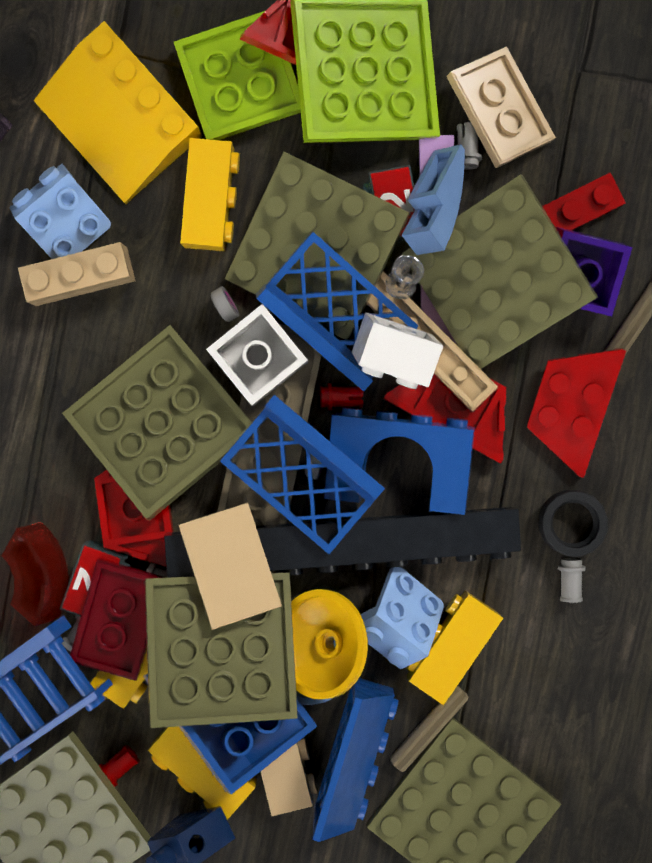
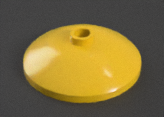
[291,589,368,699]

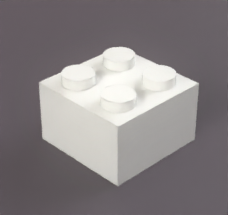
[206,304,308,406]
[352,312,443,389]

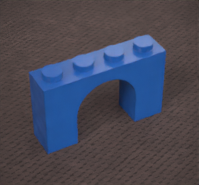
[324,407,475,515]

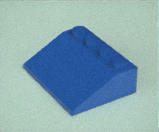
[143,673,317,794]
[312,678,399,842]

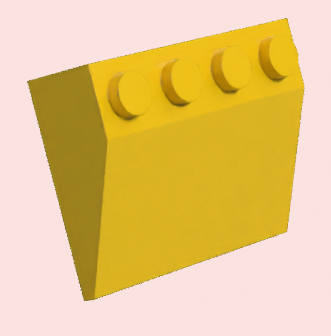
[33,21,202,204]

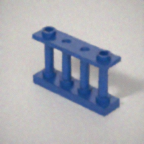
[0,615,113,765]

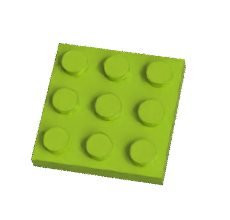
[174,11,301,140]

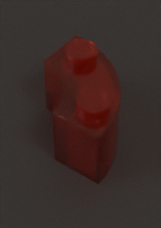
[1,522,69,626]

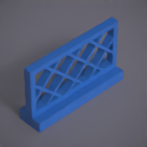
[256,231,419,391]
[220,395,385,554]

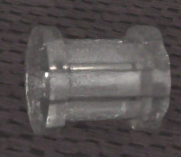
[385,255,424,299]

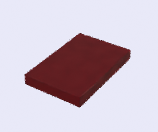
[70,558,167,681]

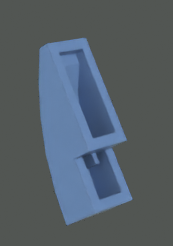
[402,144,465,255]

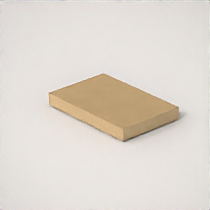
[446,47,556,168]
[179,503,282,630]

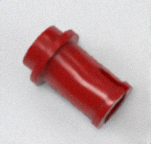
[320,383,363,411]
[99,745,140,787]

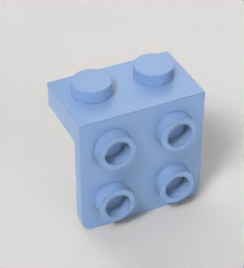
[9,164,111,259]
[361,567,444,670]

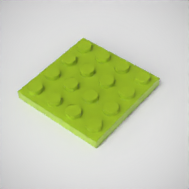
[290,0,440,143]

